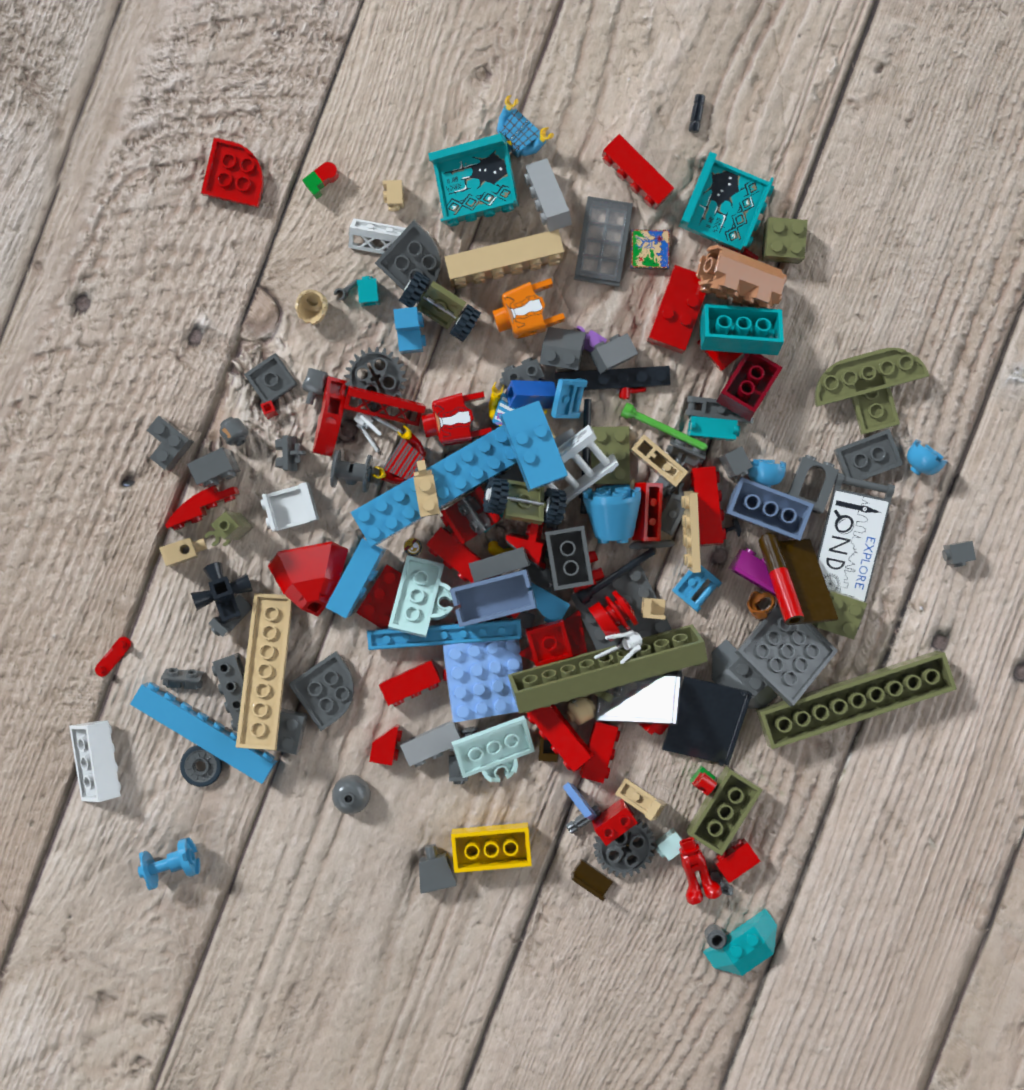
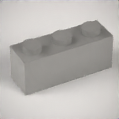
[400,720,462,767]

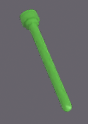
[621,403,708,451]

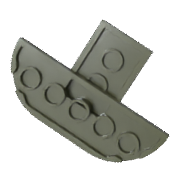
[815,348,930,435]

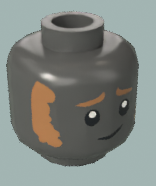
[219,417,248,446]

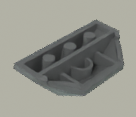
[712,639,778,709]

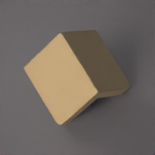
[641,597,666,620]

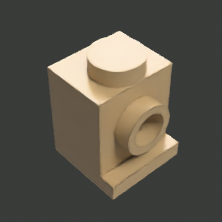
[382,180,404,211]

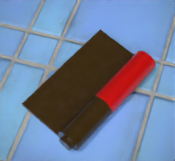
[758,533,838,625]

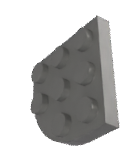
[375,220,441,304]
[289,651,354,731]

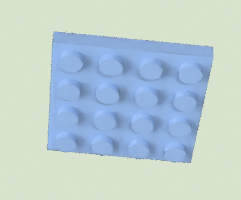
[442,639,523,723]

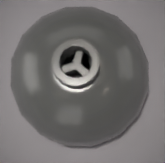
[332,775,371,814]

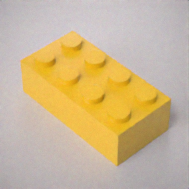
[451,822,532,873]

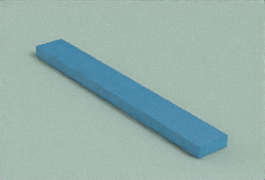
[367,619,522,650]

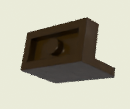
[571,858,613,901]

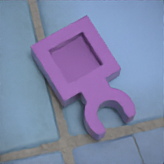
[576,326,607,353]

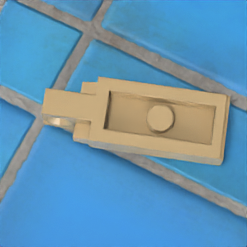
[413,460,440,517]

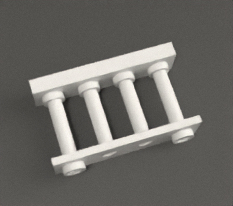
[546,425,619,505]

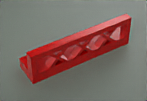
[344,386,426,427]

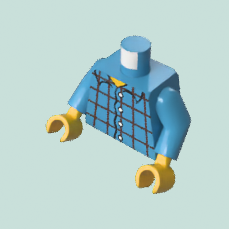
[497,95,554,158]

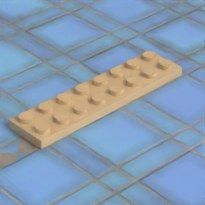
[236,593,293,751]

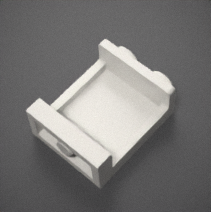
[260,482,319,532]

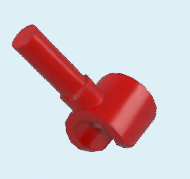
[619,387,646,399]

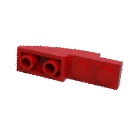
[312,376,347,457]
[165,486,240,531]

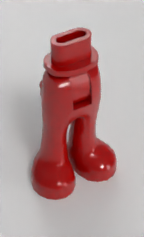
[679,837,722,905]

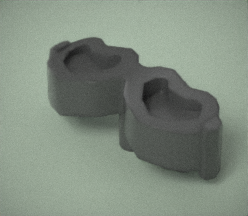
[710,870,733,895]

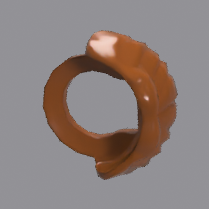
[747,591,776,620]

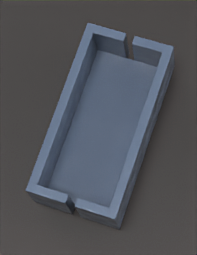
[450,569,537,627]

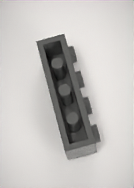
[212,653,245,732]

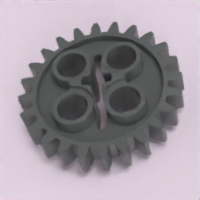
[344,347,407,410]
[593,817,656,878]

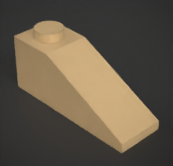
[630,435,688,487]

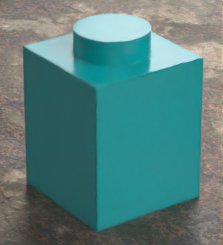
[357,276,380,307]

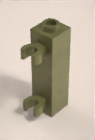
[204,511,254,546]

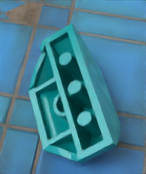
[703,908,777,976]

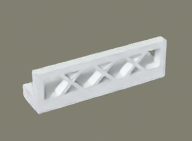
[348,219,429,254]

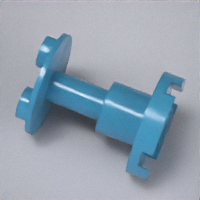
[138,837,200,890]

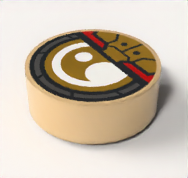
[404,538,423,557]

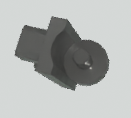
[275,435,306,471]

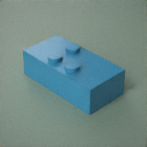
[500,401,568,492]
[325,538,387,618]

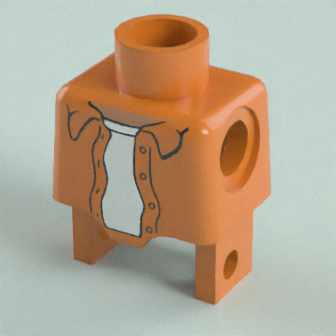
[492,278,565,339]

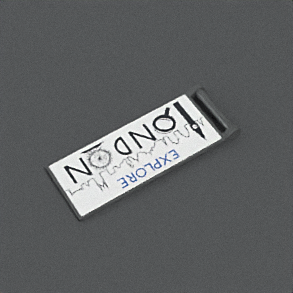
[817,473,895,630]

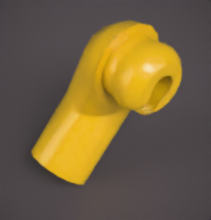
[488,541,514,556]

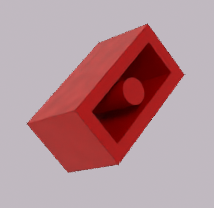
[713,838,761,883]

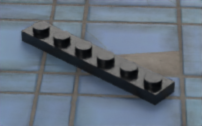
[555,366,671,391]

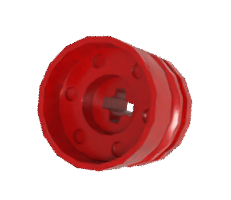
[588,590,638,642]

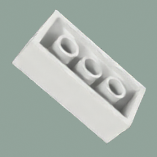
[69,720,121,802]

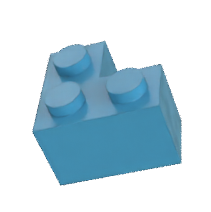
[393,307,426,354]

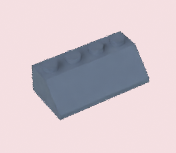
[724,477,814,541]

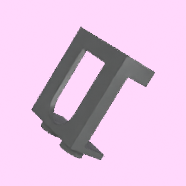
[786,455,839,514]

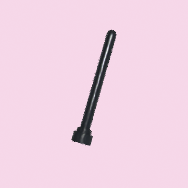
[576,547,657,605]

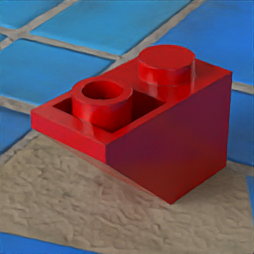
[369,724,403,766]

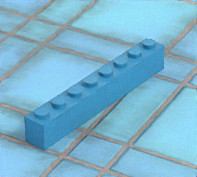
[130,682,277,784]

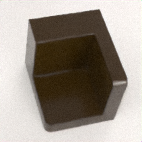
[538,735,558,762]

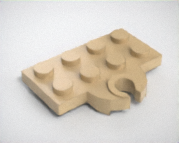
[681,491,701,573]

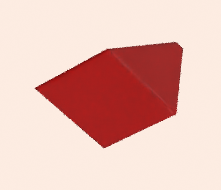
[260,400,279,419]

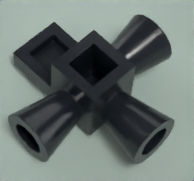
[191,562,253,624]

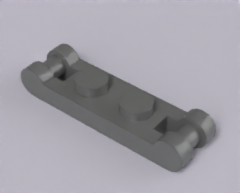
[685,396,754,424]

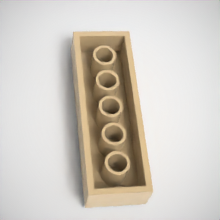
[444,229,564,289]

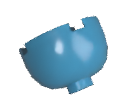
[907,439,948,476]
[748,459,786,488]

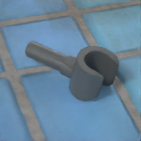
[334,279,357,300]

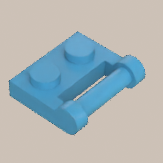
[551,378,588,418]
[671,565,722,612]

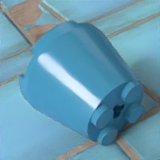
[583,485,641,544]

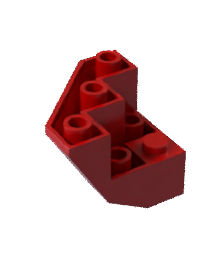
[268,541,348,616]

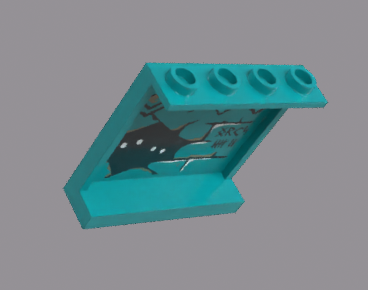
[428,133,519,227]
[678,151,774,253]

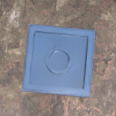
[563,782,598,821]

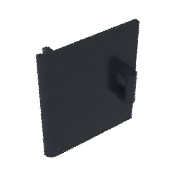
[662,676,752,766]

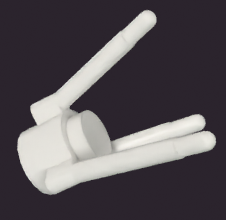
[354,412,403,452]
[594,630,642,664]

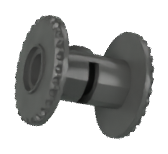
[330,450,373,492]

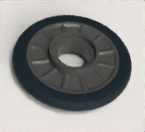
[180,745,222,787]

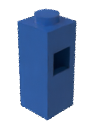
[505,380,556,409]

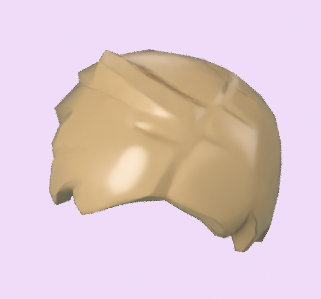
[295,289,328,325]

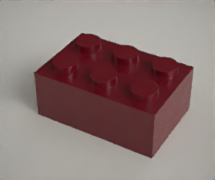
[716,353,783,422]

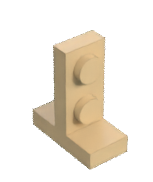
[615,778,667,821]

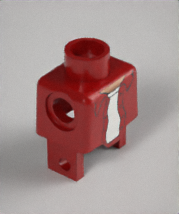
[422,391,492,446]

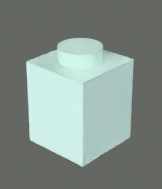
[655,828,683,861]

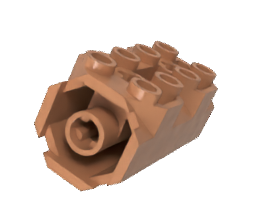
[696,245,787,309]

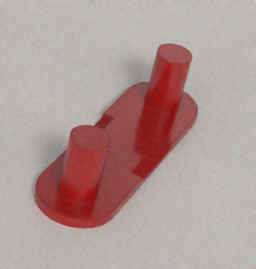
[95,637,131,677]

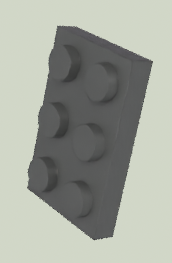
[834,429,903,486]

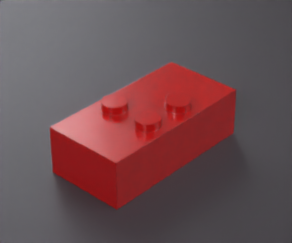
[647,265,706,354]

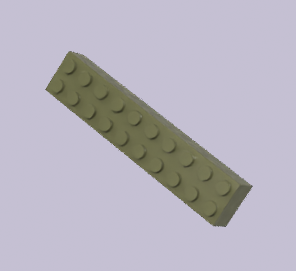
[508,624,708,714]
[756,651,957,749]

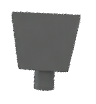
[419,844,457,894]

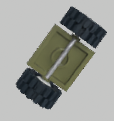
[399,271,481,342]
[483,477,567,525]

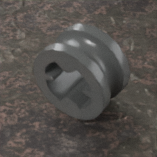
[461,726,478,738]

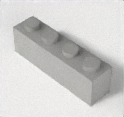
[524,158,572,232]

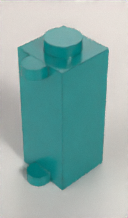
[687,416,740,441]

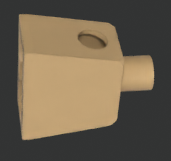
[159,538,208,568]

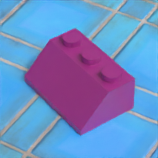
[728,548,776,597]

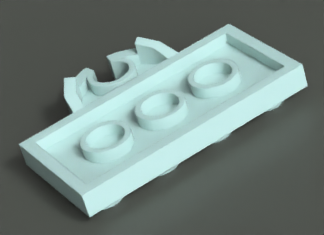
[388,555,453,638]
[451,715,535,782]

